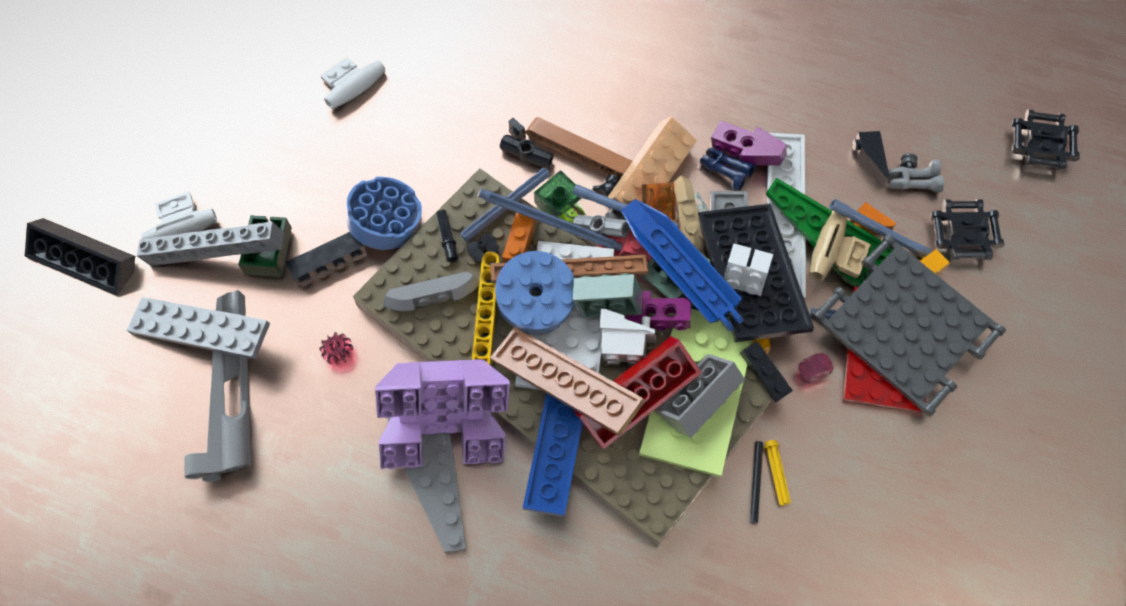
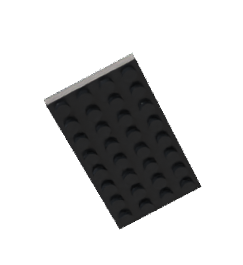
[698,204,814,342]

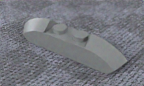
[383,272,480,311]

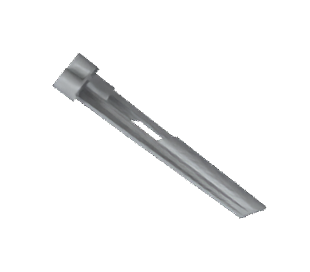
[184,289,251,482]

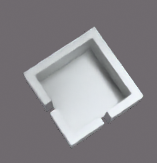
[724,244,773,296]

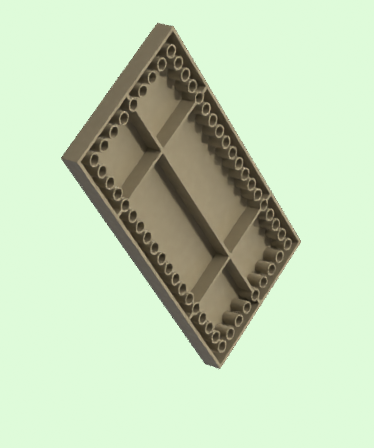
[352,168,773,548]

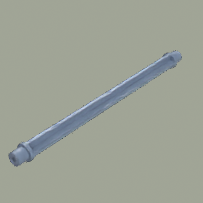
[478,189,623,251]

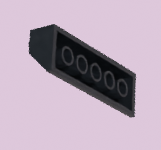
[24,218,136,295]

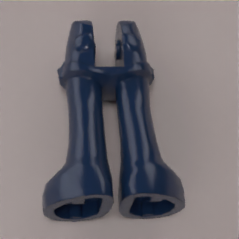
[700,148,756,191]

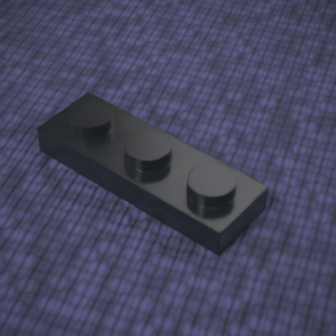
[740,341,793,403]

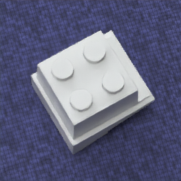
[600,309,656,366]

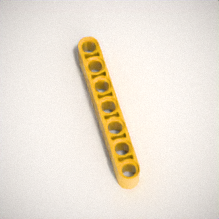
[472,252,500,366]

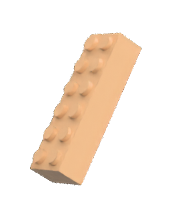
[608,116,697,220]

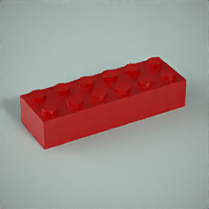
[573,336,702,449]

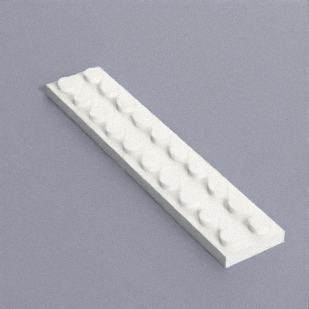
[767,133,806,300]

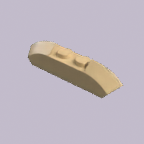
[672,175,704,255]

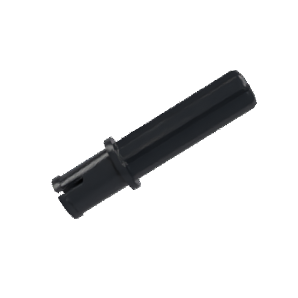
[436,209,459,263]

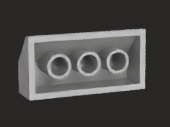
[654,354,745,438]

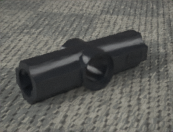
[499,134,554,169]

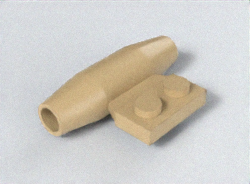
[809,211,870,281]

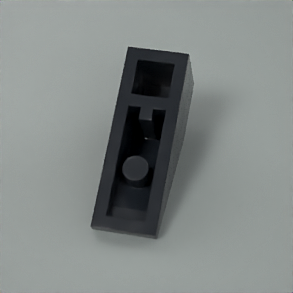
[853,131,890,187]

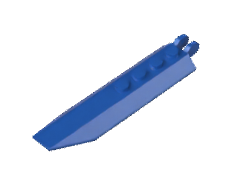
[621,199,743,332]

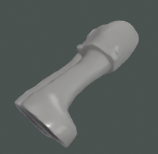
[888,159,944,192]

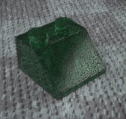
[533,170,582,218]

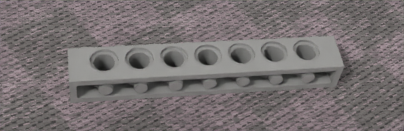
[136,222,284,266]

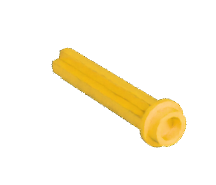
[764,440,791,506]

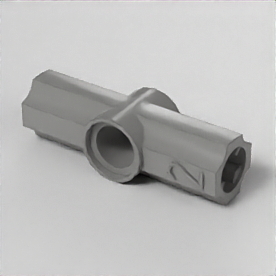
[573,215,630,238]

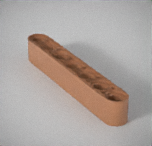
[525,117,633,179]

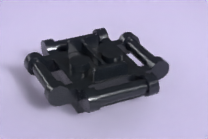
[1012,109,1080,170]
[930,199,1005,260]

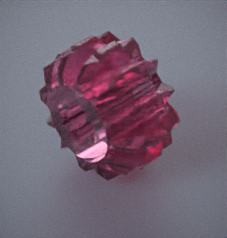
[319,332,354,366]
[798,353,834,383]

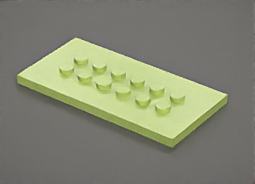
[639,309,753,478]

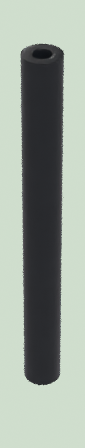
[750,441,763,524]

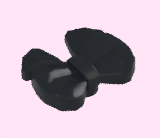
[467,234,499,263]

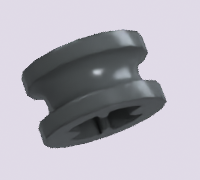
[900,153,918,169]

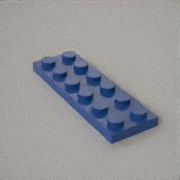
[523,393,583,517]

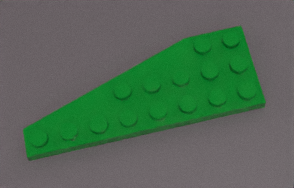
[765,178,892,287]

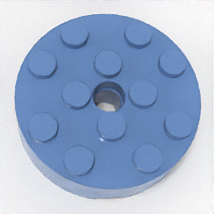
[345,176,422,250]
[495,251,575,335]

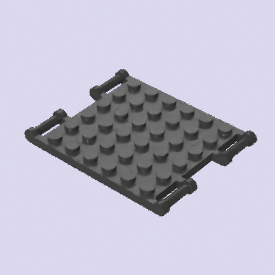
[811,235,1006,417]

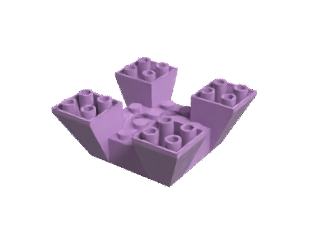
[375,359,510,469]

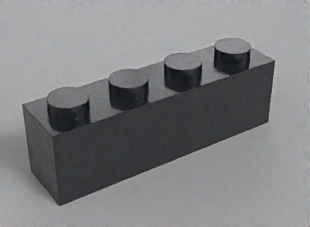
[286,232,367,287]

